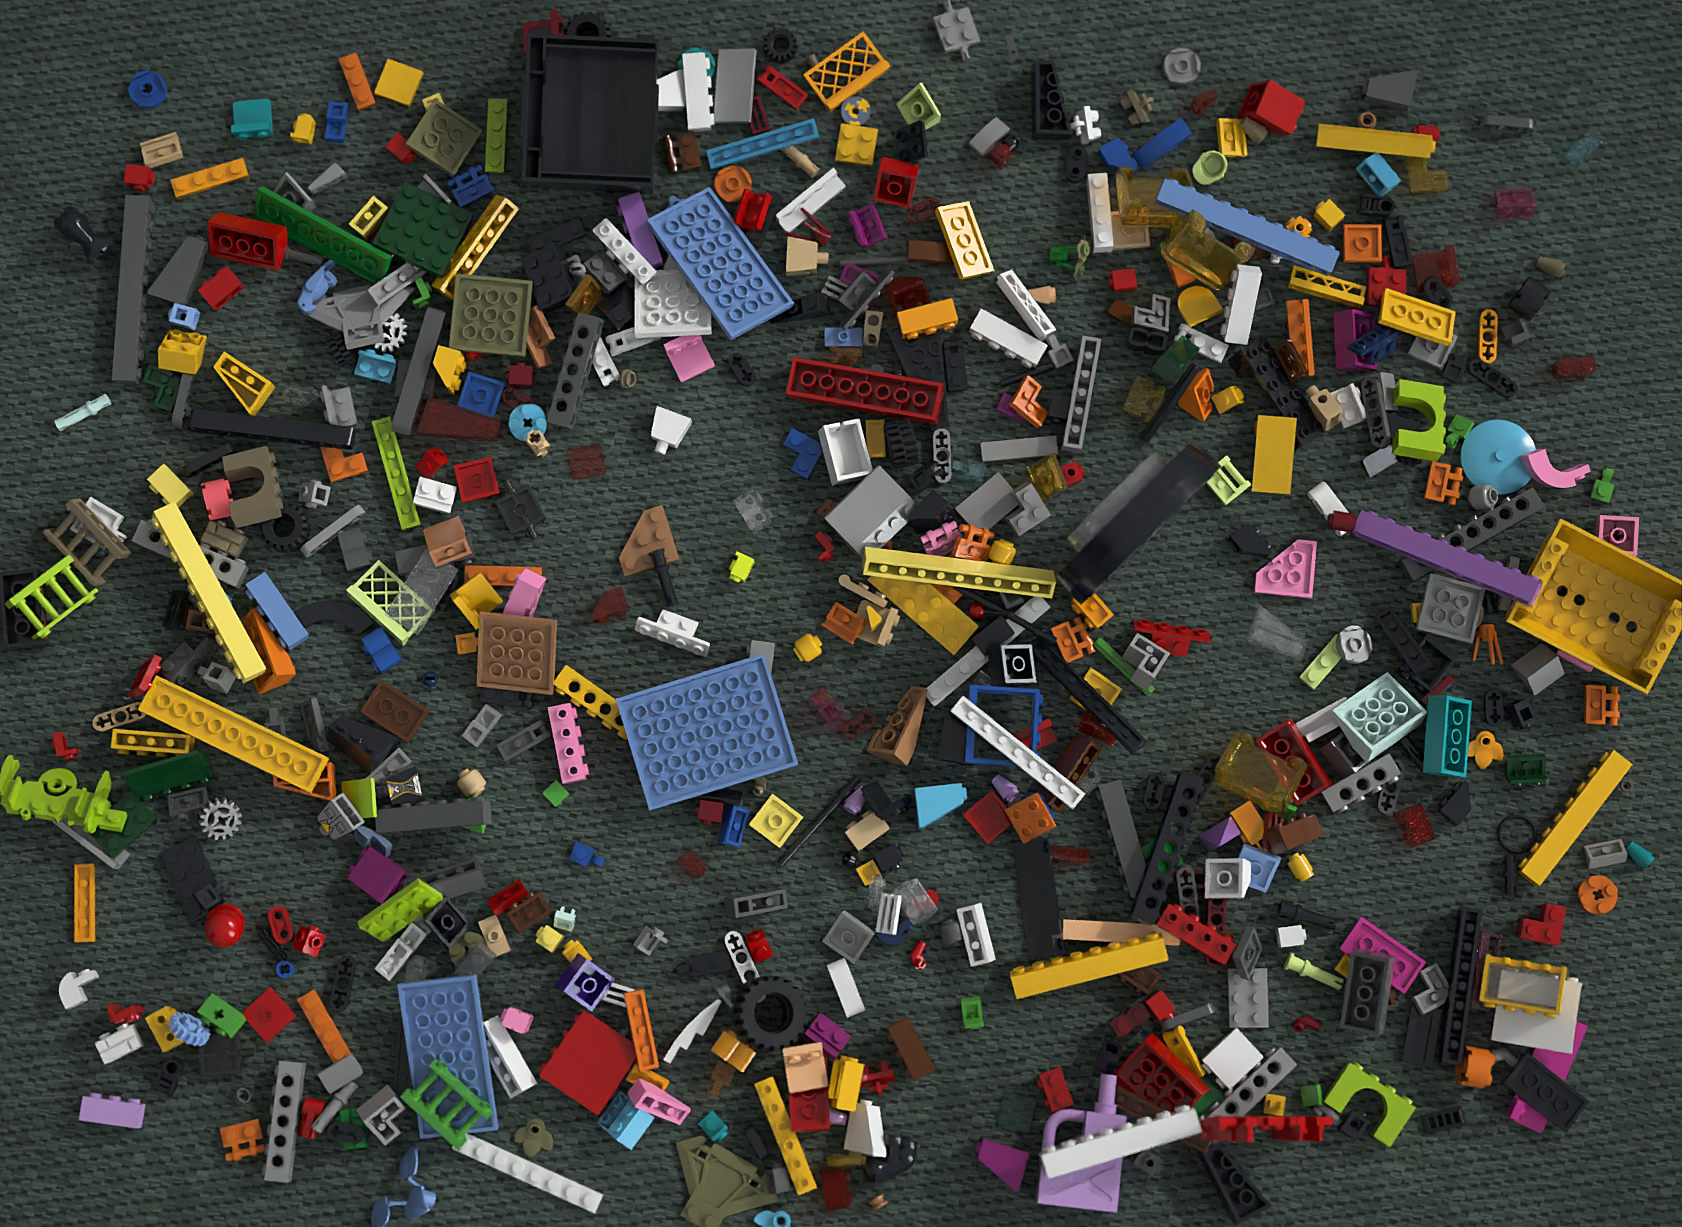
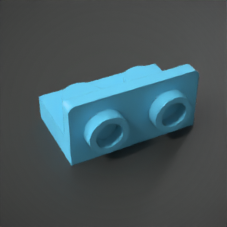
[354,349,398,384]

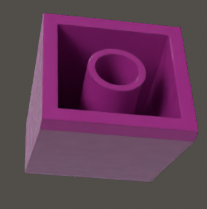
[347,846,410,904]
[974,1138,1029,1192]

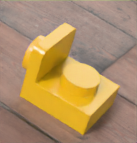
[562,940,592,963]

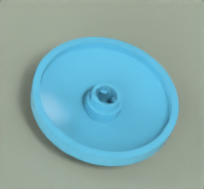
[1460,420,1536,496]

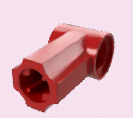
[298,1097,326,1139]

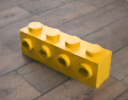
[111,729,195,758]

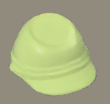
[1192,151,1227,185]

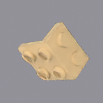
[856,600,900,648]

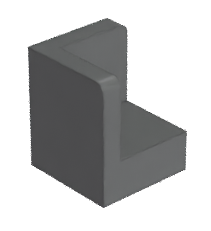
[1501,317,1531,348]
[998,592,1024,610]

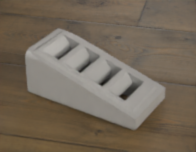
[308,163,347,195]

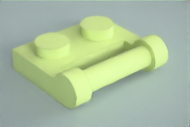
[1206,456,1252,506]

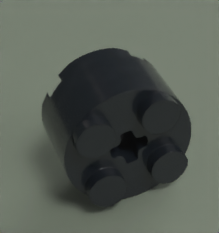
[1508,276,1552,322]

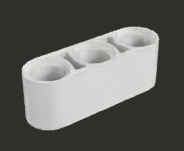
[1307,481,1349,537]
[827,958,865,1018]

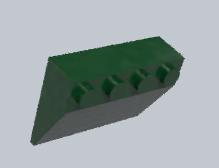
[121,750,215,801]

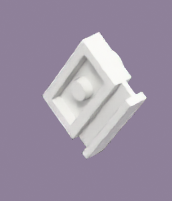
[412,477,457,515]

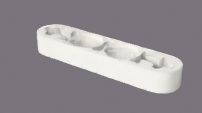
[725,931,766,1002]

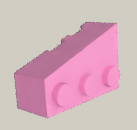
[503,568,546,617]

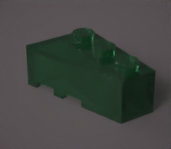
[1151,335,1200,383]

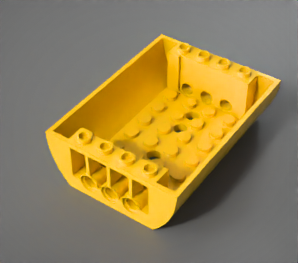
[1505,519,1682,694]

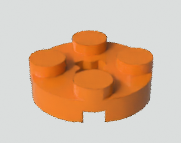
[1577,875,1618,914]

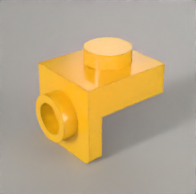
[1211,386,1245,414]

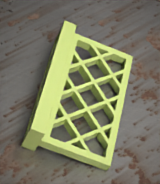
[346,560,435,646]

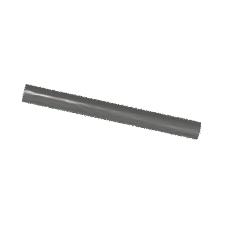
[840,255,908,268]

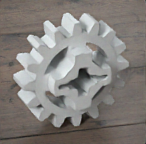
[371,313,408,353]

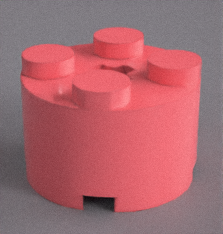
[201,478,233,521]

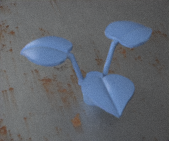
[371,1145,436,1227]

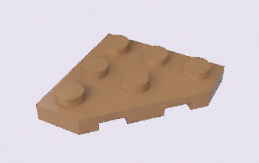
[619,505,680,577]

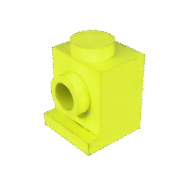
[729,551,754,583]

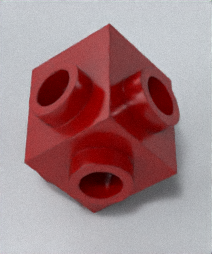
[292,924,326,957]

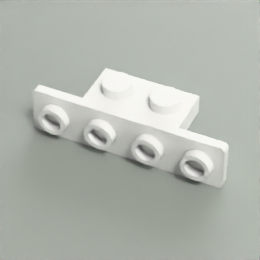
[593,218,656,285]
[635,609,710,657]

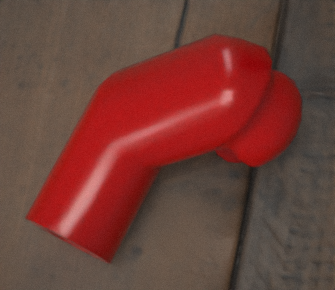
[910,940,927,970]

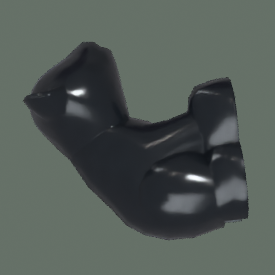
[54,206,113,264]
[860,1133,918,1184]

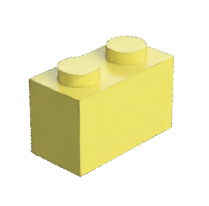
[349,196,389,242]
[147,464,193,508]

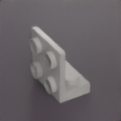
[320,385,358,427]

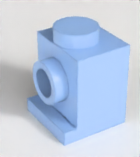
[168,303,200,330]

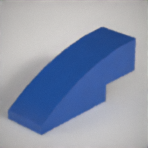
[1133,118,1192,169]

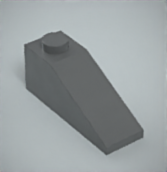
[724,889,788,918]

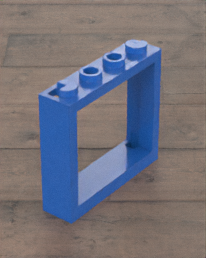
[964,685,1043,767]

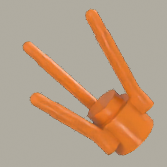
[1472,624,1504,665]

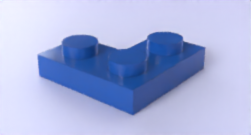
[783,428,823,479]

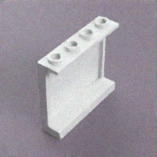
[1491,968,1582,1054]

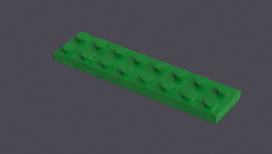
[253,186,392,284]

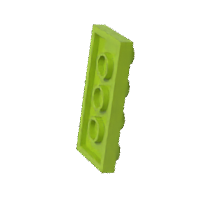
[358,879,443,942]

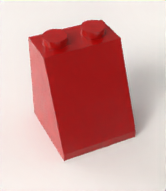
[1237,80,1305,136]

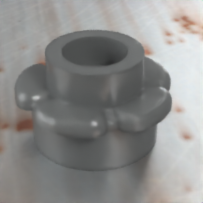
[1616,777,1635,796]

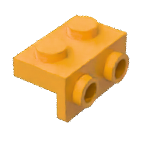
[1071,593,1114,630]

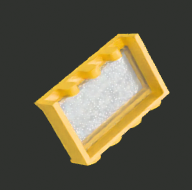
[1479,954,1567,1018]

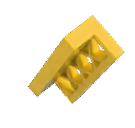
[1287,266,1366,309]

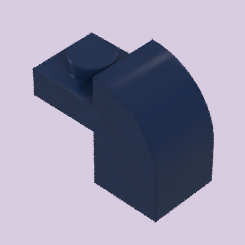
[871,915,915,945]

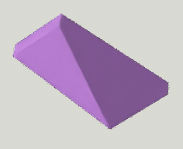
[1199,817,1241,852]

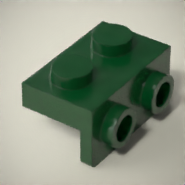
[1505,754,1548,786]

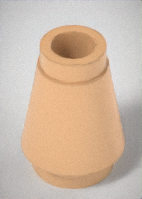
[1028,286,1056,304]

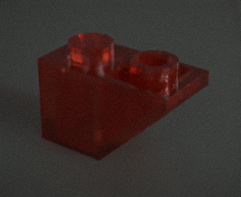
[591,586,630,624]
[1078,710,1116,747]

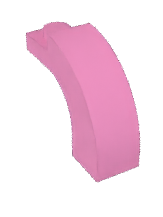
[1520,449,1591,488]

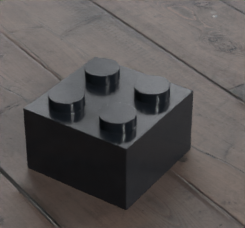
[987,644,1036,687]

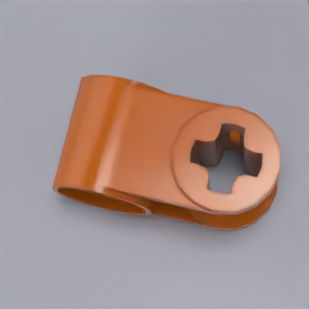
[1166,249,1195,288]

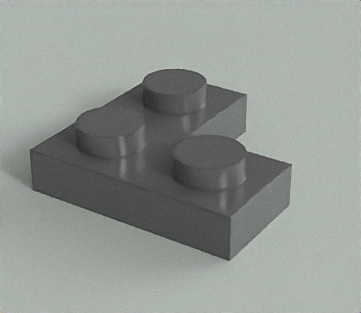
[1131,294,1170,334]

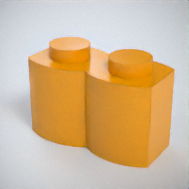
[711,1030,756,1072]

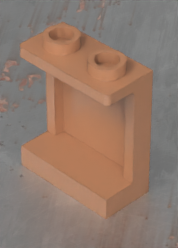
[423,516,472,567]

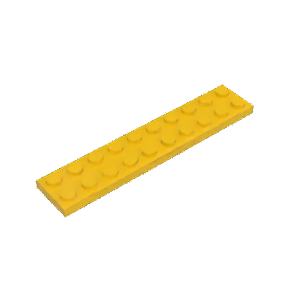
[138,675,329,793]

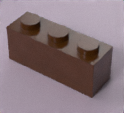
[1265,813,1324,855]

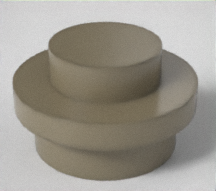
[619,369,636,388]

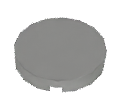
[1163,48,1200,85]
[1336,625,1373,664]

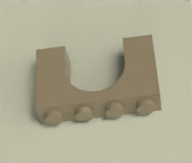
[222,446,283,528]

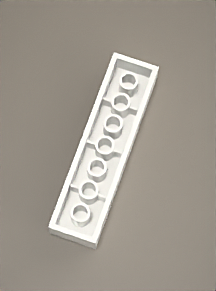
[1039,1105,1202,1179]

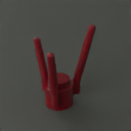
[782,207,832,246]

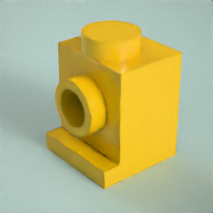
[290,114,316,145]

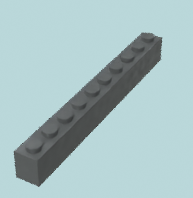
[112,195,155,385]

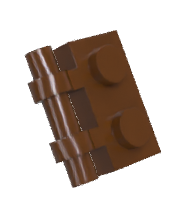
[663,131,702,174]

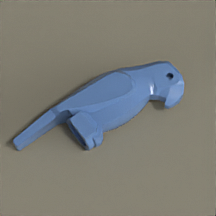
[297,259,338,314]

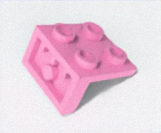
[664,335,715,382]

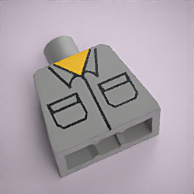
[318,793,365,839]

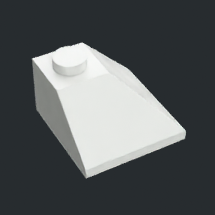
[1205,858,1251,898]

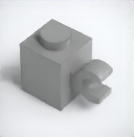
[197,662,236,694]

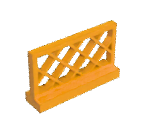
[803,31,891,113]

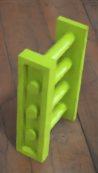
[4,555,98,640]

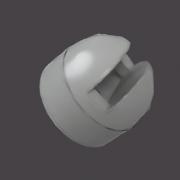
[569,262,586,278]

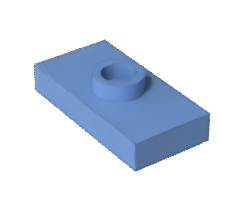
[825,327,863,348]

